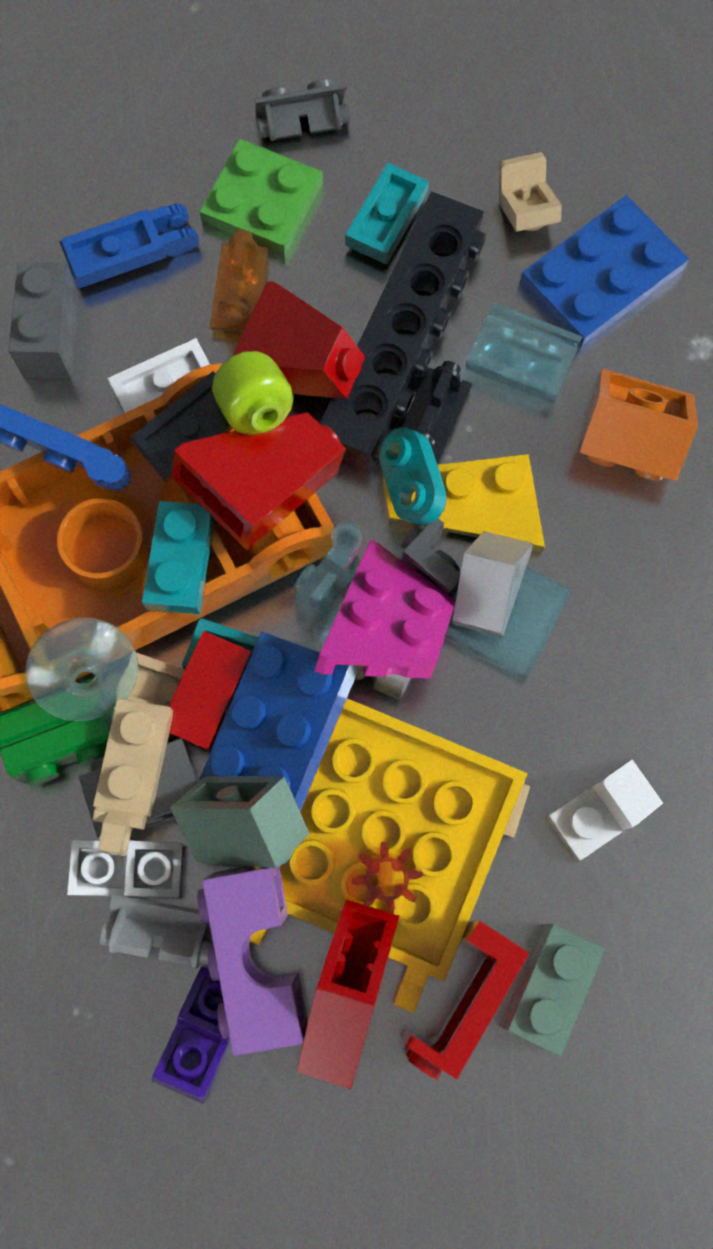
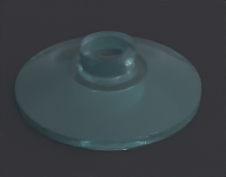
[26,618,138,721]

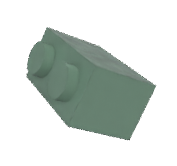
[170,776,310,868]
[499,923,605,1057]

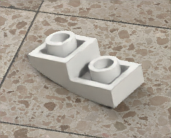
[67,840,182,898]

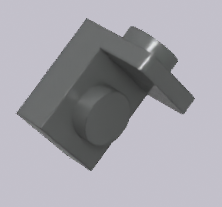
[401,518,460,598]

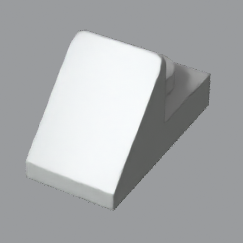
[546,760,663,862]

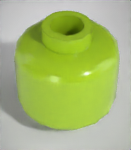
[212,351,293,435]

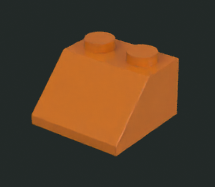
[580,368,698,481]

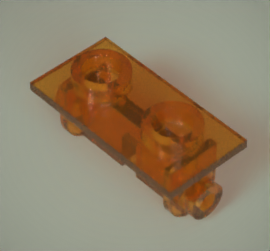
[210,229,268,333]

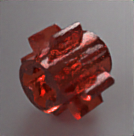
[352,840,423,914]

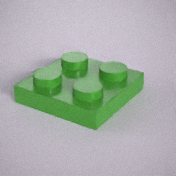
[199,139,323,256]

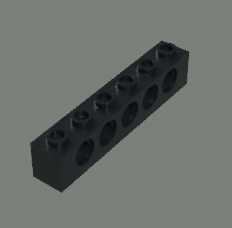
[320,191,487,474]

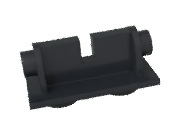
[401,361,473,465]

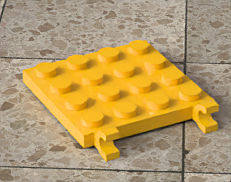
[250,698,528,1013]

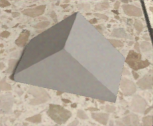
[452,531,533,638]

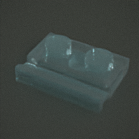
[465,302,582,404]

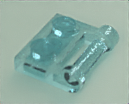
[293,521,363,634]

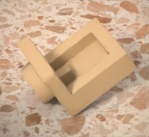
[499,152,562,232]

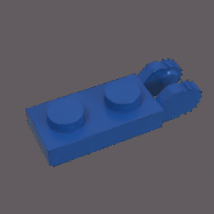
[59,203,200,289]
[0,404,132,492]

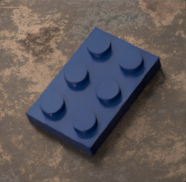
[520,195,689,347]
[199,631,359,811]

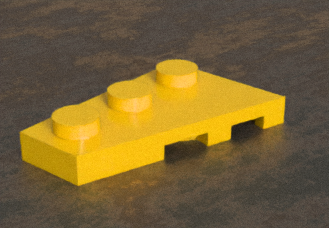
[382,454,545,553]

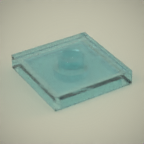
[445,566,573,680]

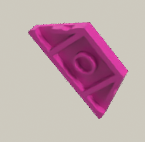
[314,540,456,679]

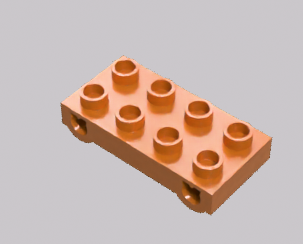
[0,363,337,713]

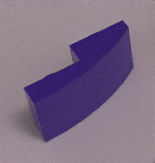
[152,966,230,1104]

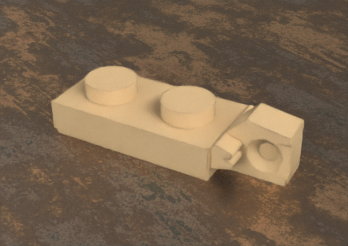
[93,698,173,856]

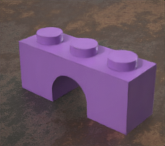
[197,866,308,1056]

